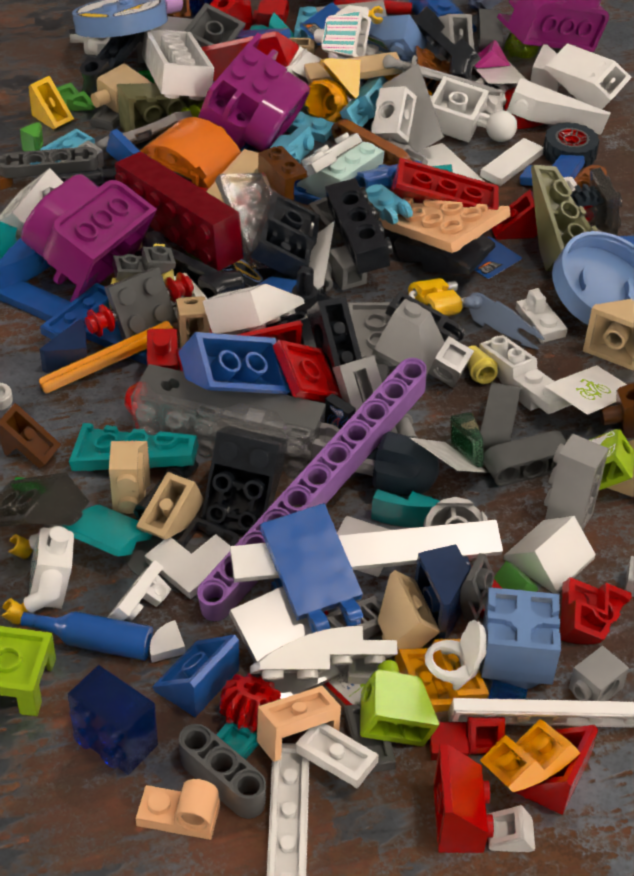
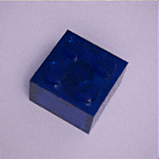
[68,665,158,775]

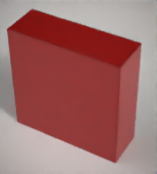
[429,722,469,760]

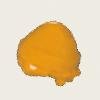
[304,79,348,123]

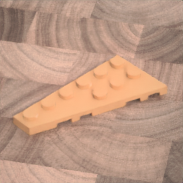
[379,197,511,253]

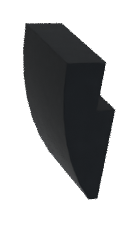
[250,191,320,280]
[394,234,496,274]

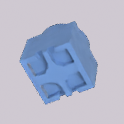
[481,587,561,690]

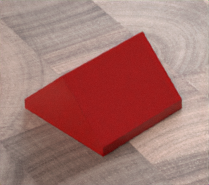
[514,725,598,815]

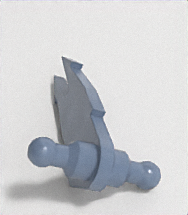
[463,292,545,349]

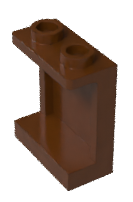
[258,146,307,211]

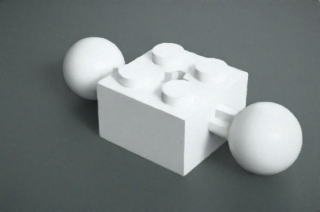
[430,76,517,143]

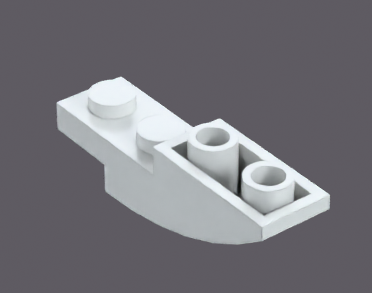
[479,335,572,414]
[250,626,398,680]

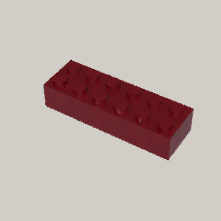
[115,151,243,271]

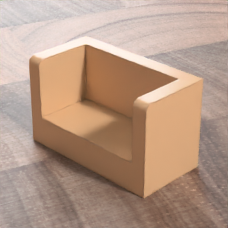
[257,686,341,762]

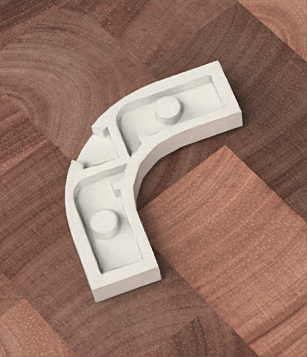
[301,132,362,176]

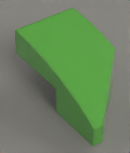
[57,83,95,111]

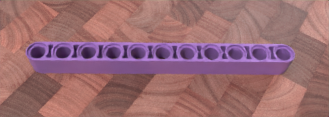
[197,358,427,621]

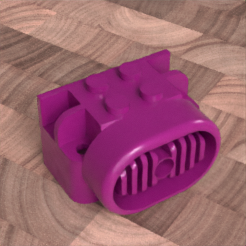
[497,0,609,52]
[198,33,310,152]
[21,174,157,302]

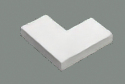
[144,534,231,599]

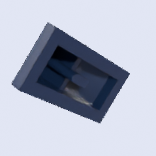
[40,319,88,373]

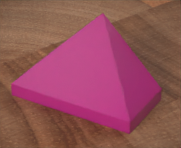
[474,40,511,68]

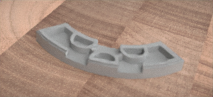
[94,111,192,153]

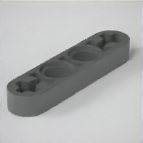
[0,147,99,178]

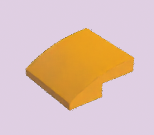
[394,639,489,713]
[480,719,580,792]

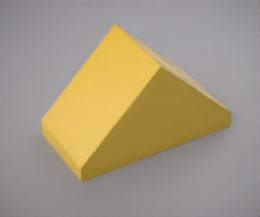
[319,58,361,99]
[28,76,74,130]

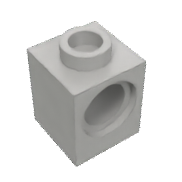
[428,336,474,388]
[569,645,629,701]

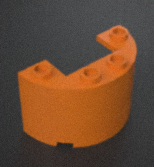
[140,117,241,188]

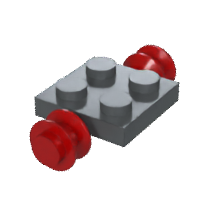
[85,267,194,340]

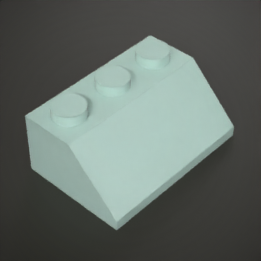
[297,142,385,198]

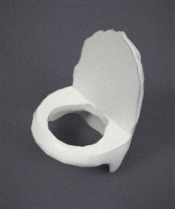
[425,620,487,691]

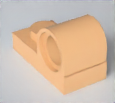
[136,779,220,840]

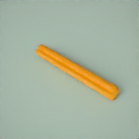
[39,321,173,394]

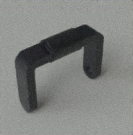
[178,518,239,548]

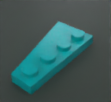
[69,423,199,471]

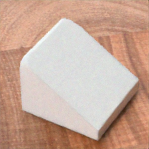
[488,805,535,852]

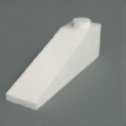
[507,78,610,135]

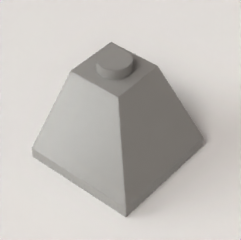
[372,299,445,376]

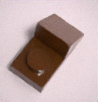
[0,403,62,469]

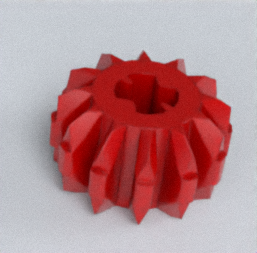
[219,673,281,733]

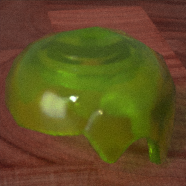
[504,32,540,59]

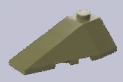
[531,165,598,271]

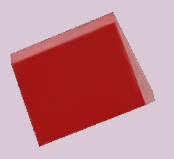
[466,717,505,754]

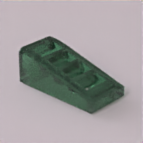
[450,412,484,468]

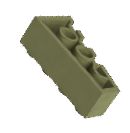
[117,83,205,132]

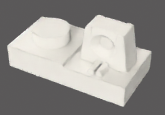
[515,288,568,343]
[107,560,171,622]
[296,723,379,789]

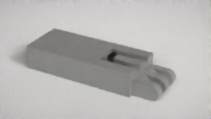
[333,355,398,434]

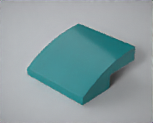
[63,504,152,557]

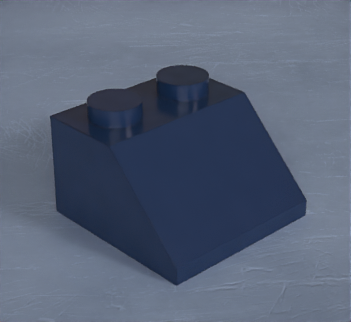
[415,544,471,640]

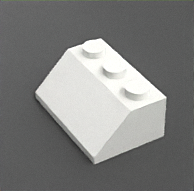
[0,168,63,240]

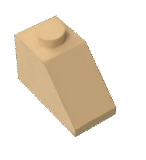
[136,472,204,540]
[377,570,440,651]

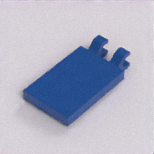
[260,503,363,633]

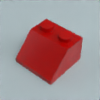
[433,744,494,853]

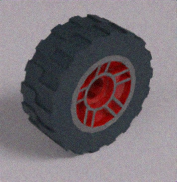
[543,122,600,168]

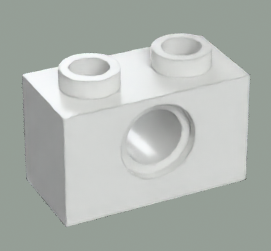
[371,86,417,143]

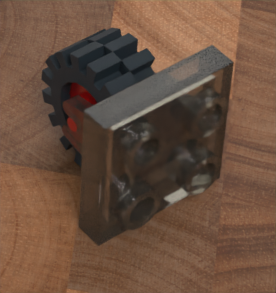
[570,167,622,236]

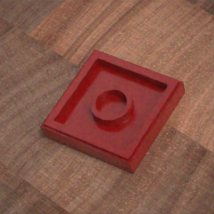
[272,340,342,402]

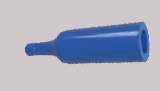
[20,612,153,661]

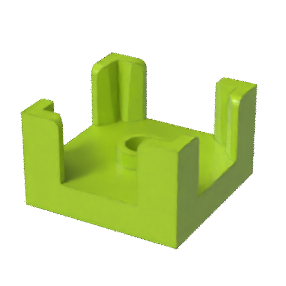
[0,626,56,717]

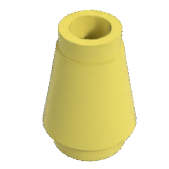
[467,345,498,384]

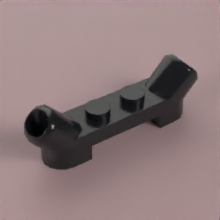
[411,6,481,80]
[80,32,144,98]
[134,231,245,299]

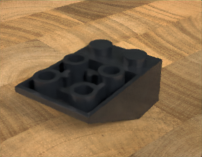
[201,426,288,535]

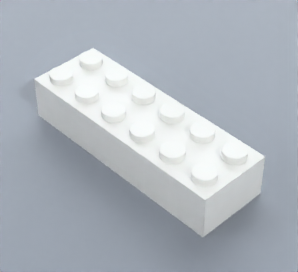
[142,29,214,100]

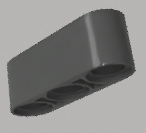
[477,9,503,52]
[478,382,521,451]
[482,431,567,486]
[178,724,266,819]

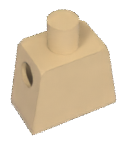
[91,63,152,113]
[176,296,210,347]

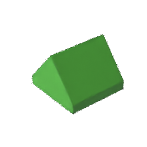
[20,122,44,152]
[494,561,538,592]

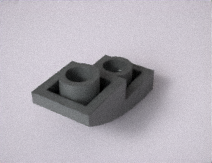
[112,246,176,281]
[460,553,494,621]

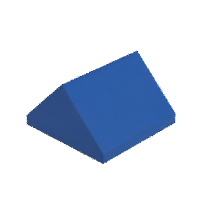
[152,635,239,718]

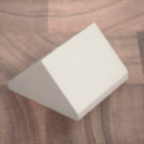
[503,516,596,594]

